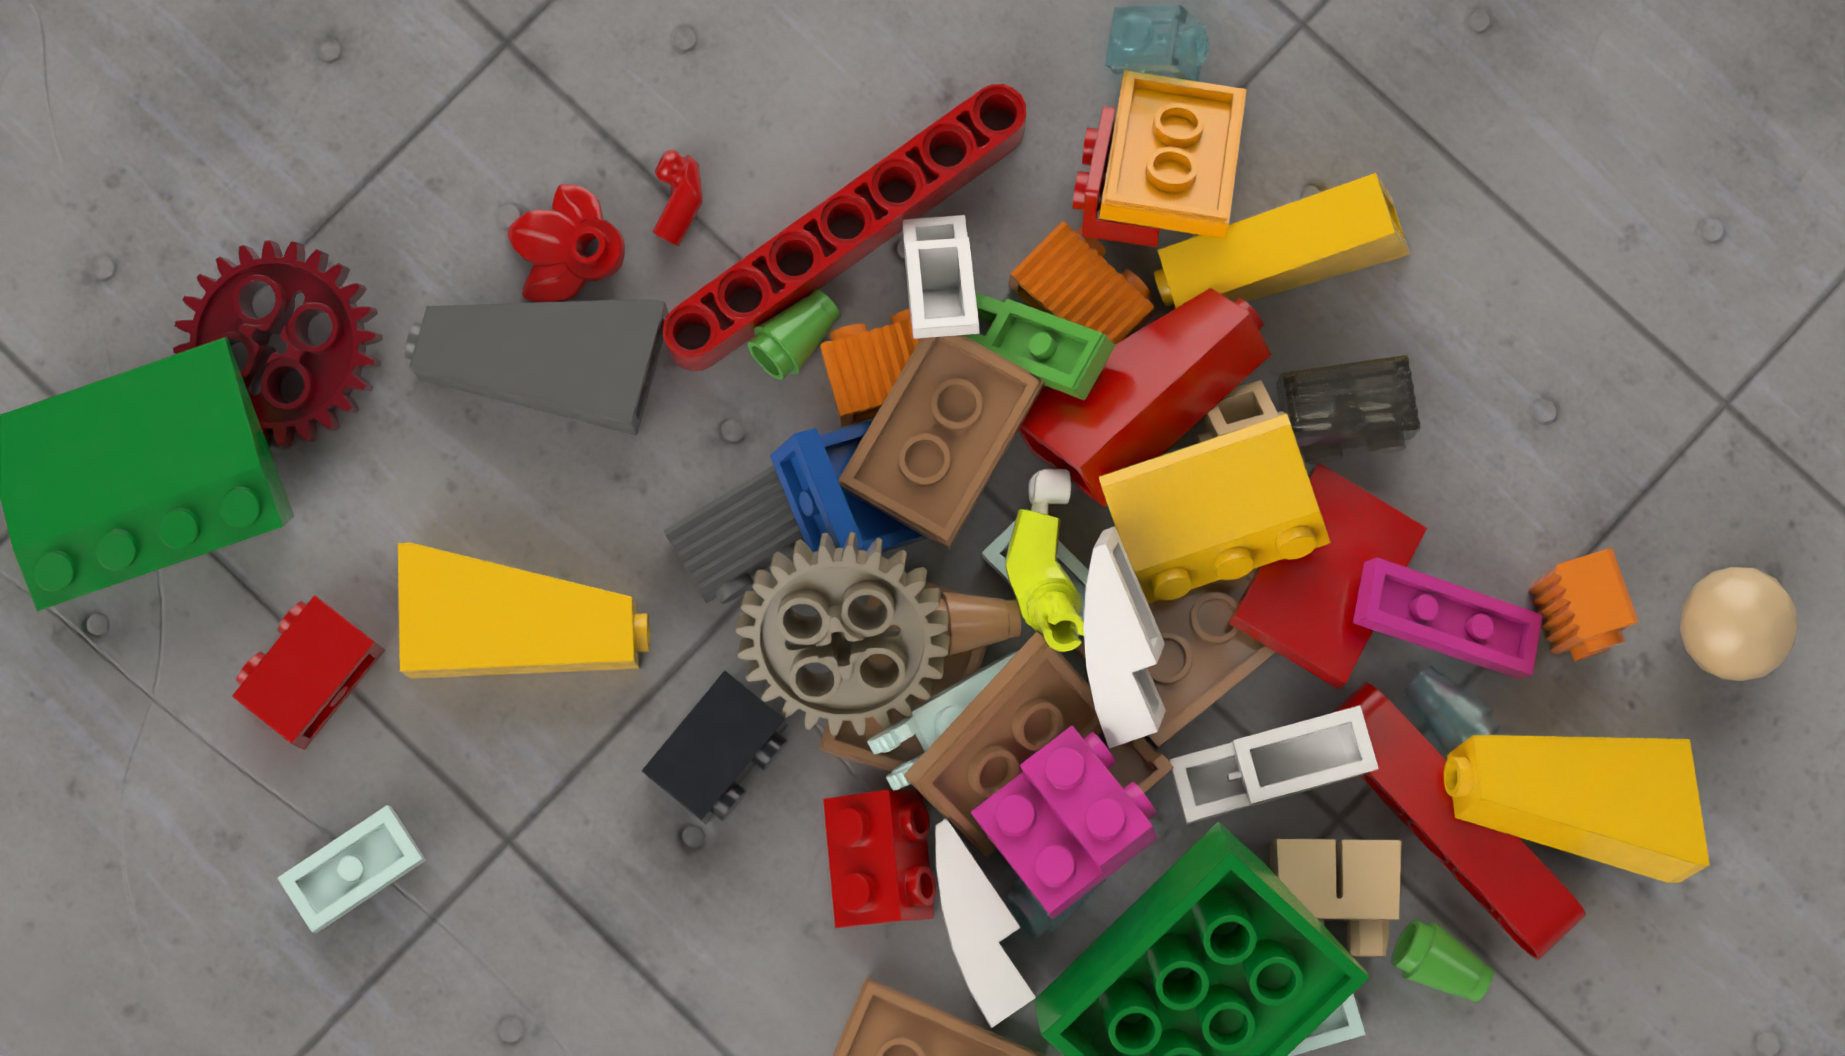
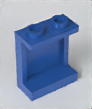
[770,420,971,553]

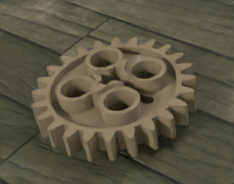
[736,532,950,735]

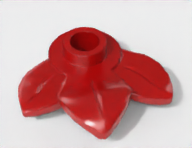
[507,184,625,303]

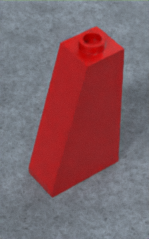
[1018,288,1272,507]

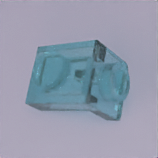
[1105,5,1209,82]

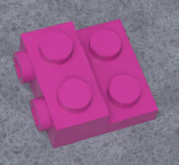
[971,726,1157,919]

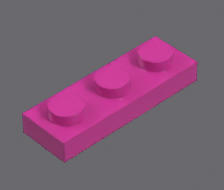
[1353,557,1543,679]

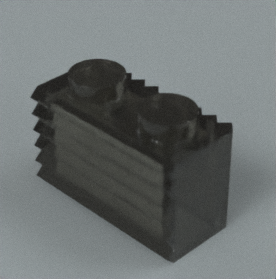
[1276,355,1420,464]

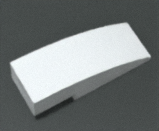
[902,215,979,339]
[1083,526,1166,749]
[1169,706,1379,825]
[935,818,1036,1028]

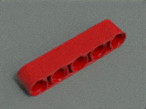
[1332,682,1586,960]

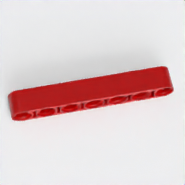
[663,84,1026,371]

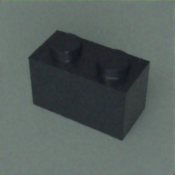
[642,670,788,825]

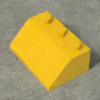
[1099,414,1331,604]

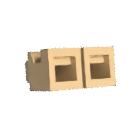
[1269,839,1401,957]

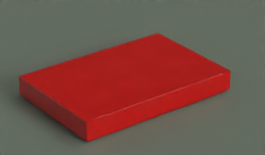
[1228,462,1427,690]

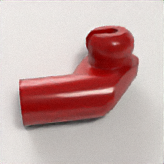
[652,150,703,246]

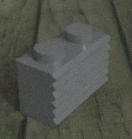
[663,465,805,604]

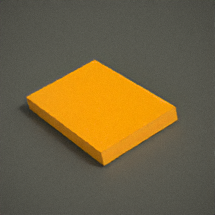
[1099,70,1247,239]

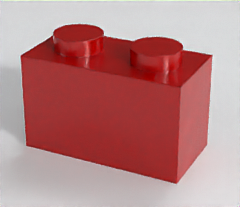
[231,594,385,750]

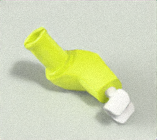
[1005,469,1084,652]

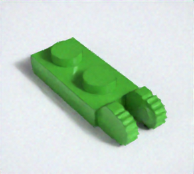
[964,293,1116,401]

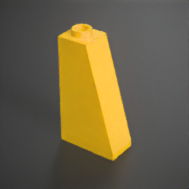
[1154,173,1410,308]
[398,542,650,679]
[1444,735,1710,883]

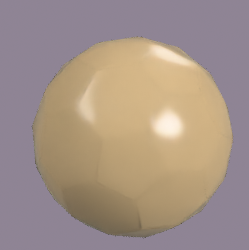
[1680,567,1798,681]

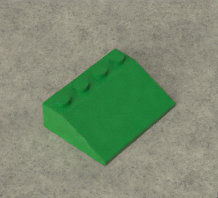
[0,337,294,611]
[1033,822,1370,1056]

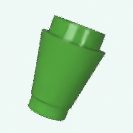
[747,290,841,380]
[1391,919,1494,1003]

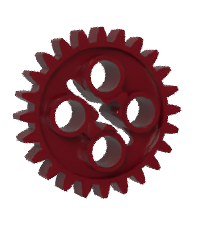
[173,240,383,447]

